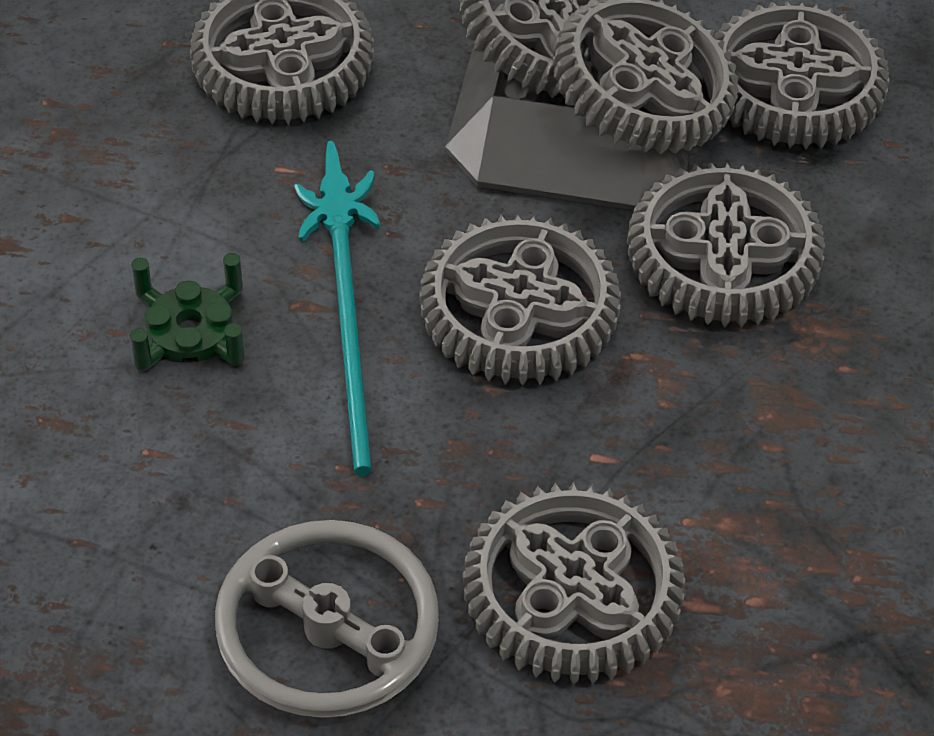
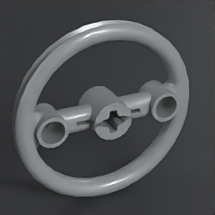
[215,520,439,718]

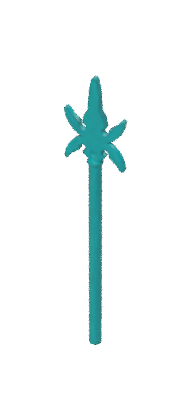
[294,141,381,477]

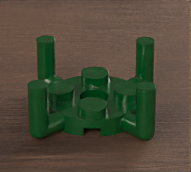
[130,253,245,371]

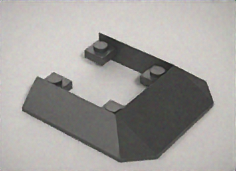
[445,0,704,211]

